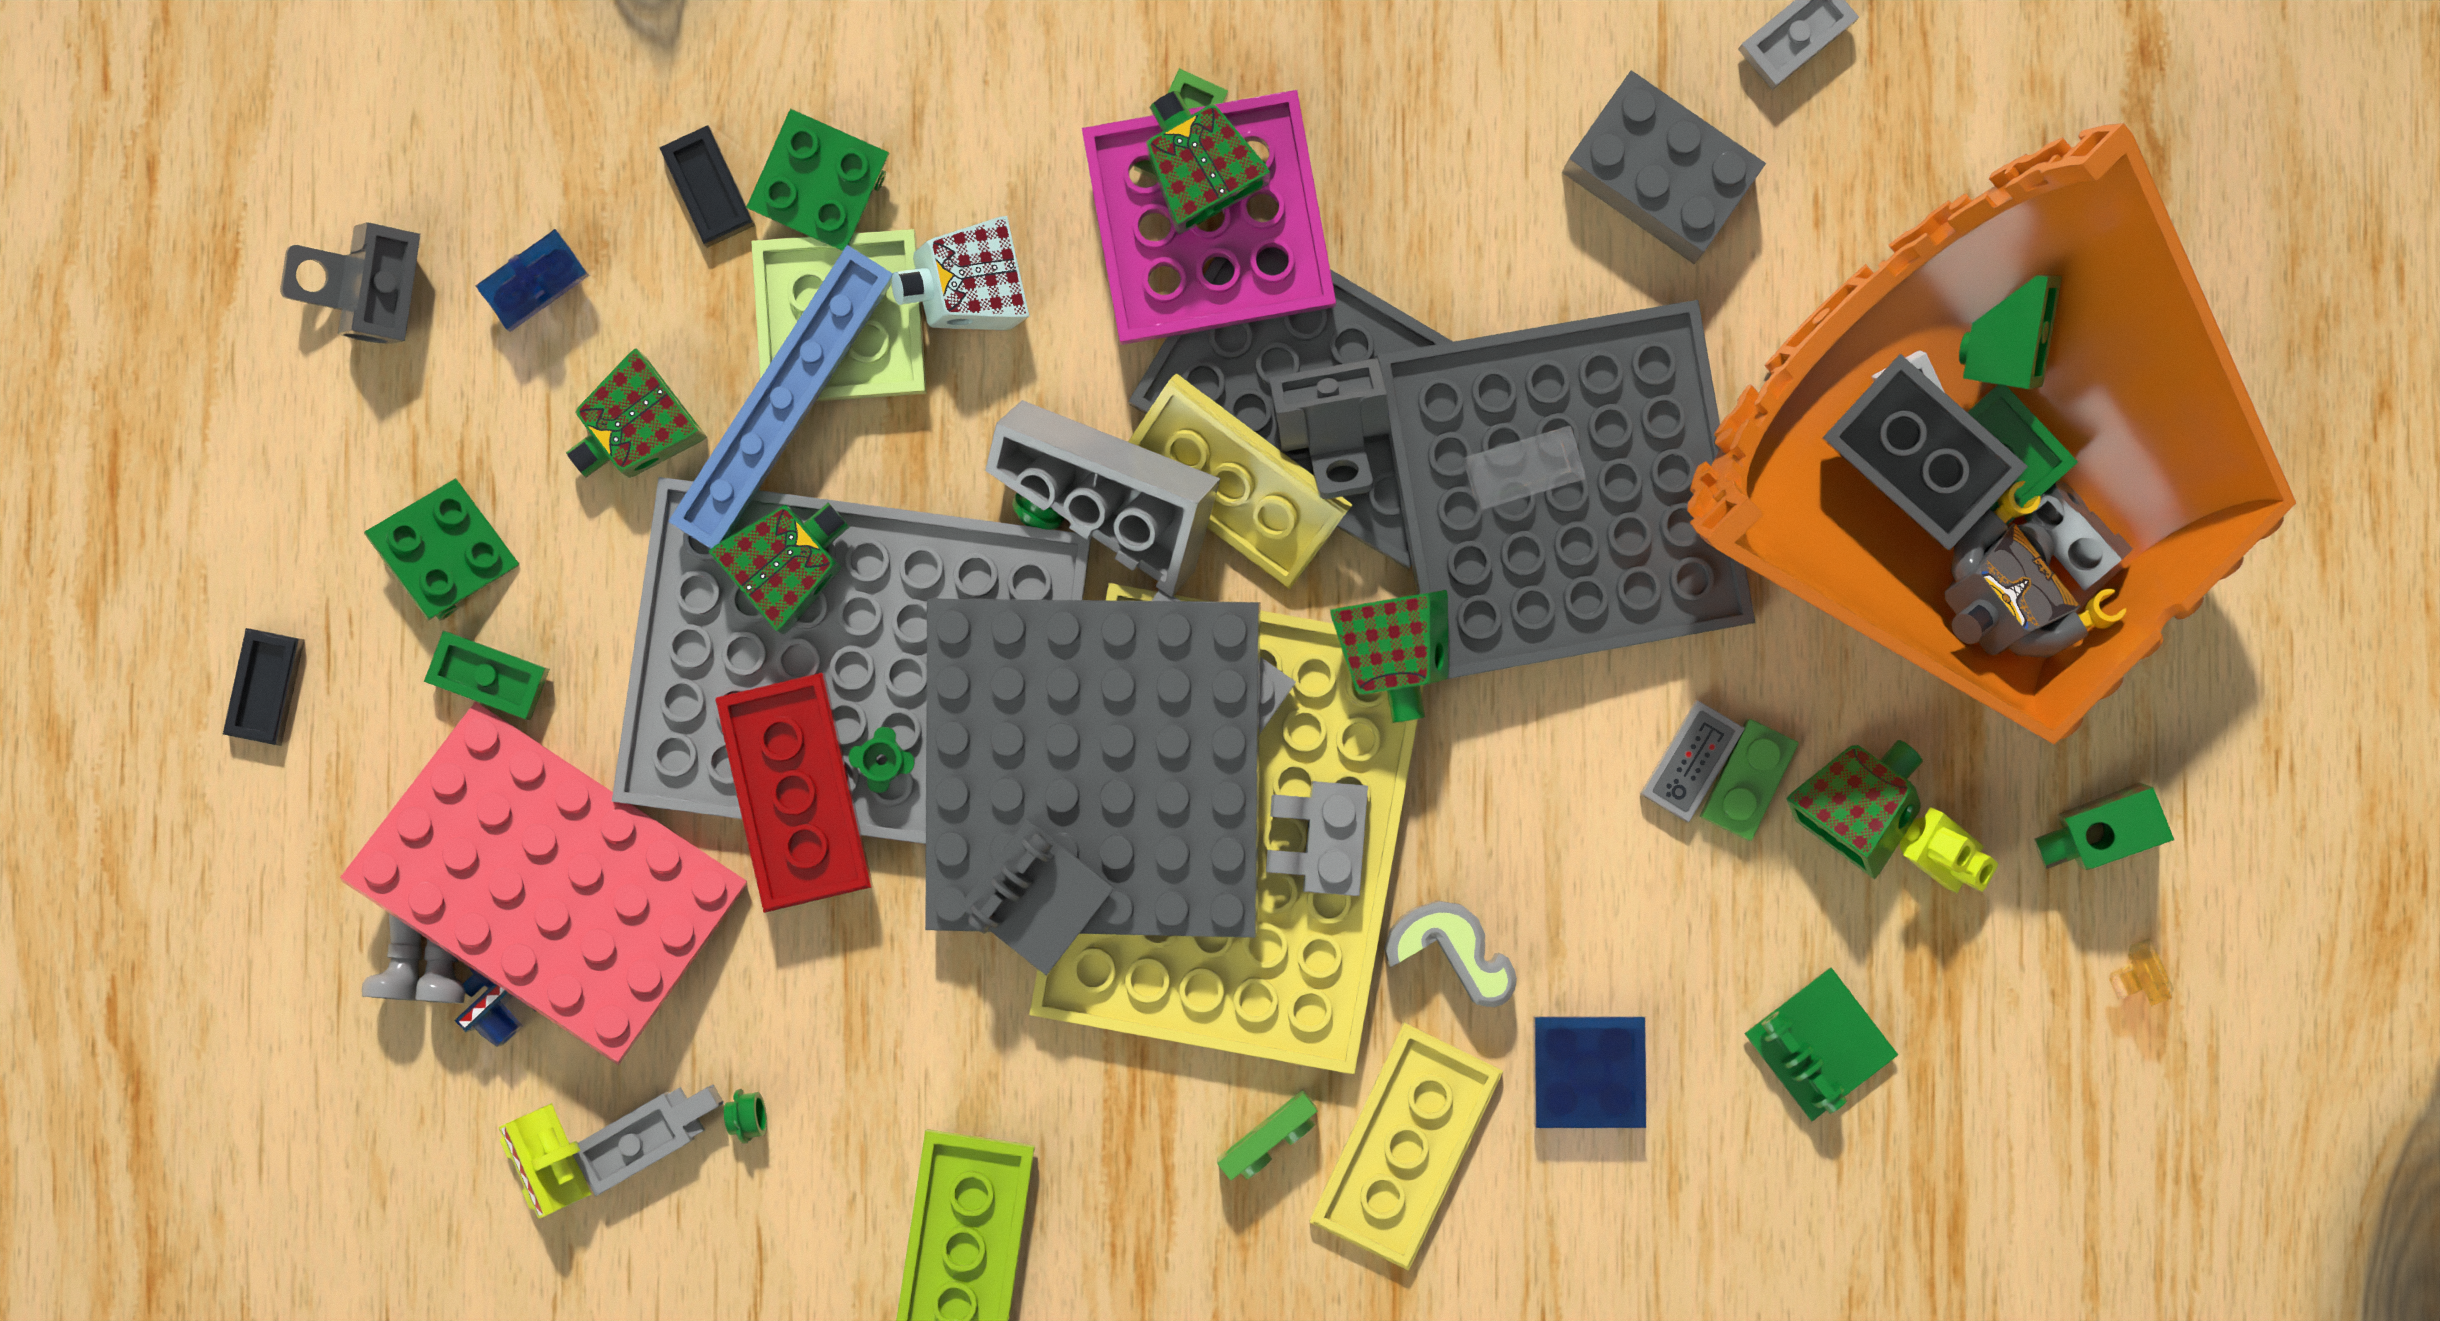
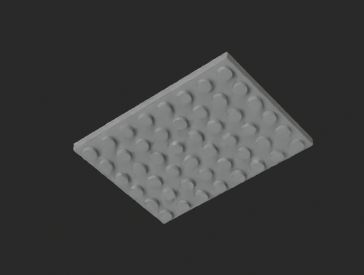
[612,477,1092,844]

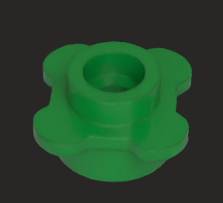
[849,727,915,793]

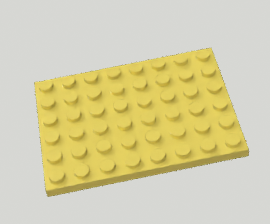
[1029,583,1424,1075]

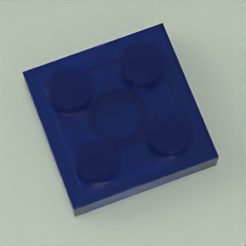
[1533,1016,1646,1128]

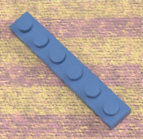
[668,245,893,549]

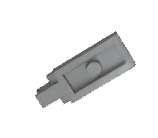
[573,1084,724,1196]

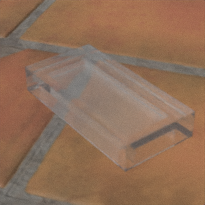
[1463,425,1586,511]

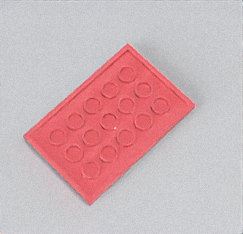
[340,701,747,1066]

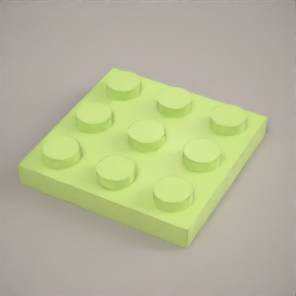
[751,229,927,402]

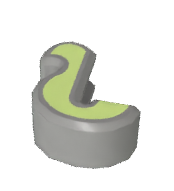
[1384,900,1517,1007]

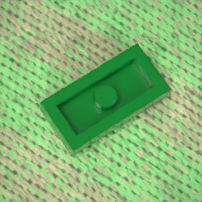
[424,631,550,720]

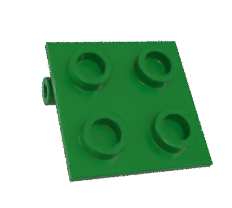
[746,108,890,251]
[364,478,519,621]
[1744,967,1898,1122]

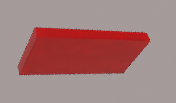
[715,673,873,913]

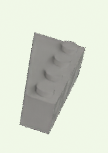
[985,400,1220,597]

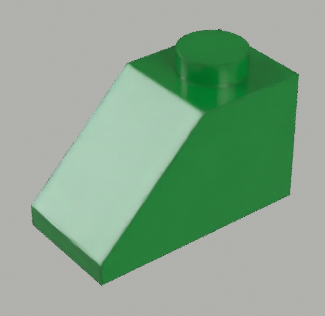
[1959,275,2062,389]

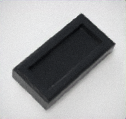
[659,125,756,248]
[223,628,304,746]

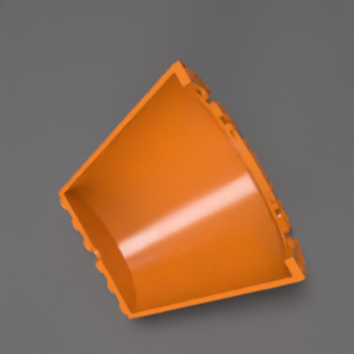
[1687,123,2296,745]

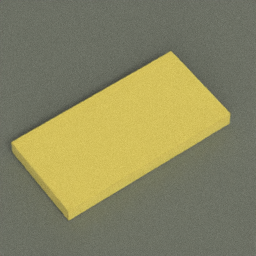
[1128,373,1352,589]
[1309,1022,1503,1271]

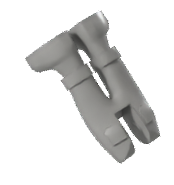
[362,913,466,1004]

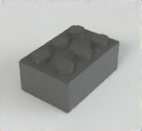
[1562,70,1766,264]
[1822,354,2028,550]

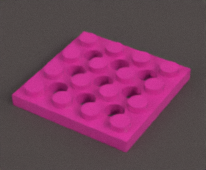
[1082,90,1336,345]

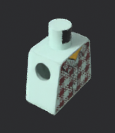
[892,216,1029,330]

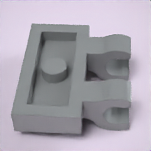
[1266,781,1368,896]

